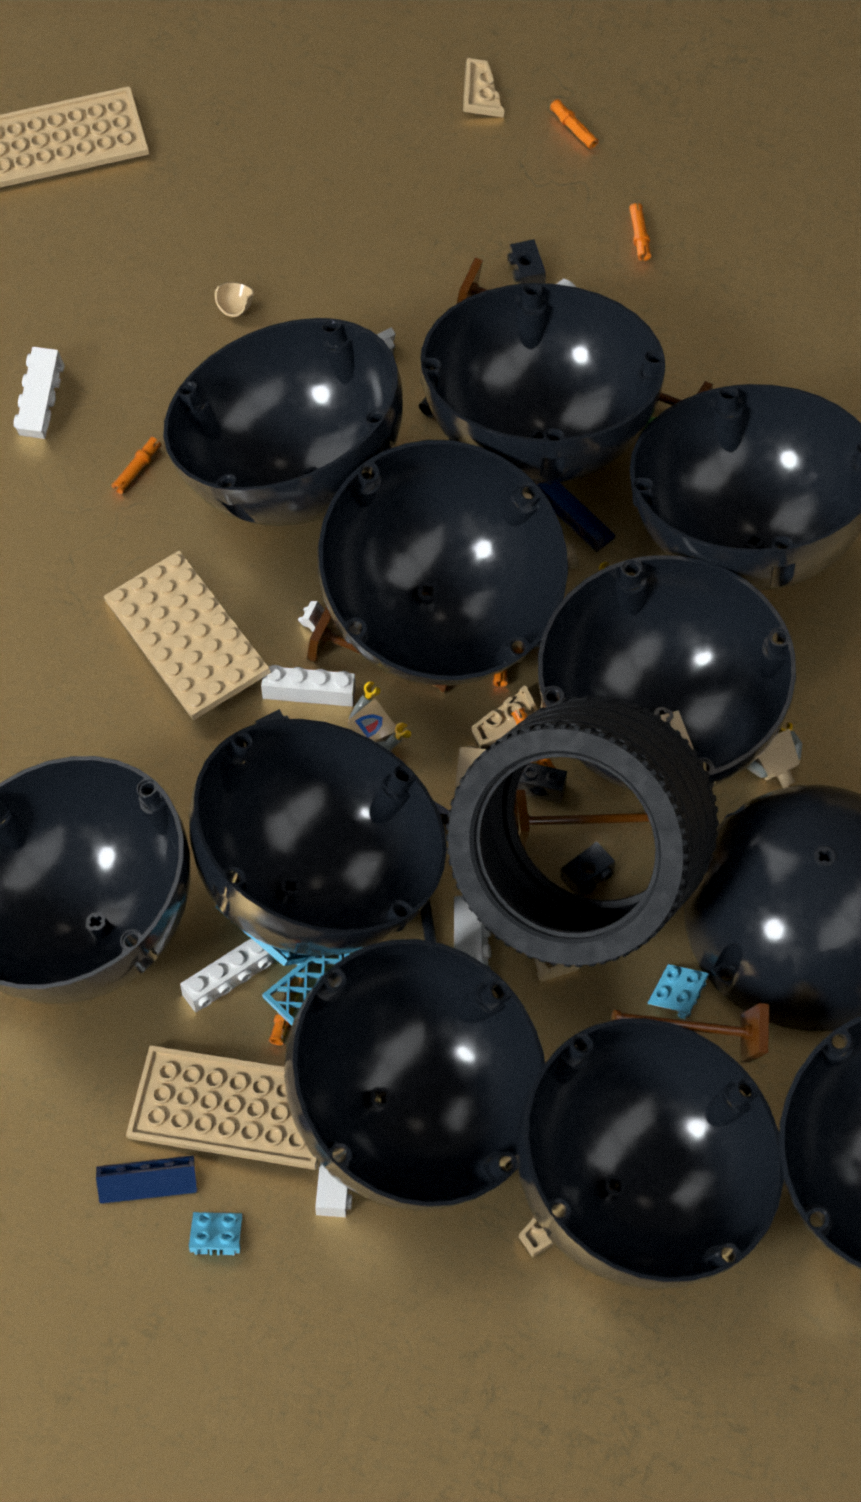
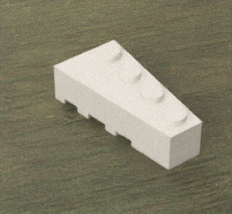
[14,347,65,439]

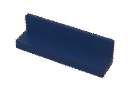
[537,482,615,552]
[96,1155,197,1204]

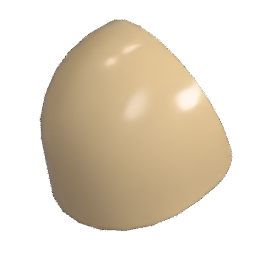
[215,282,254,317]

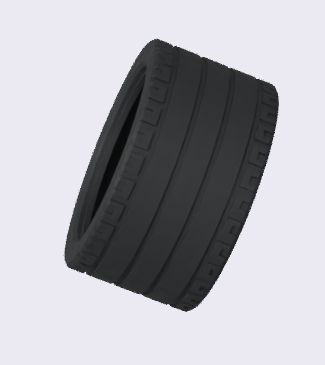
[446,696,719,967]

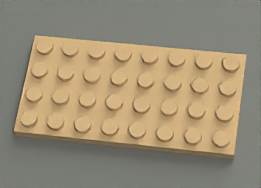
[0,86,149,188]
[103,550,271,720]
[126,1045,318,1170]

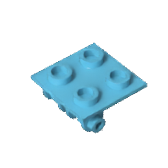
[648,964,709,1019]
[189,1212,242,1256]

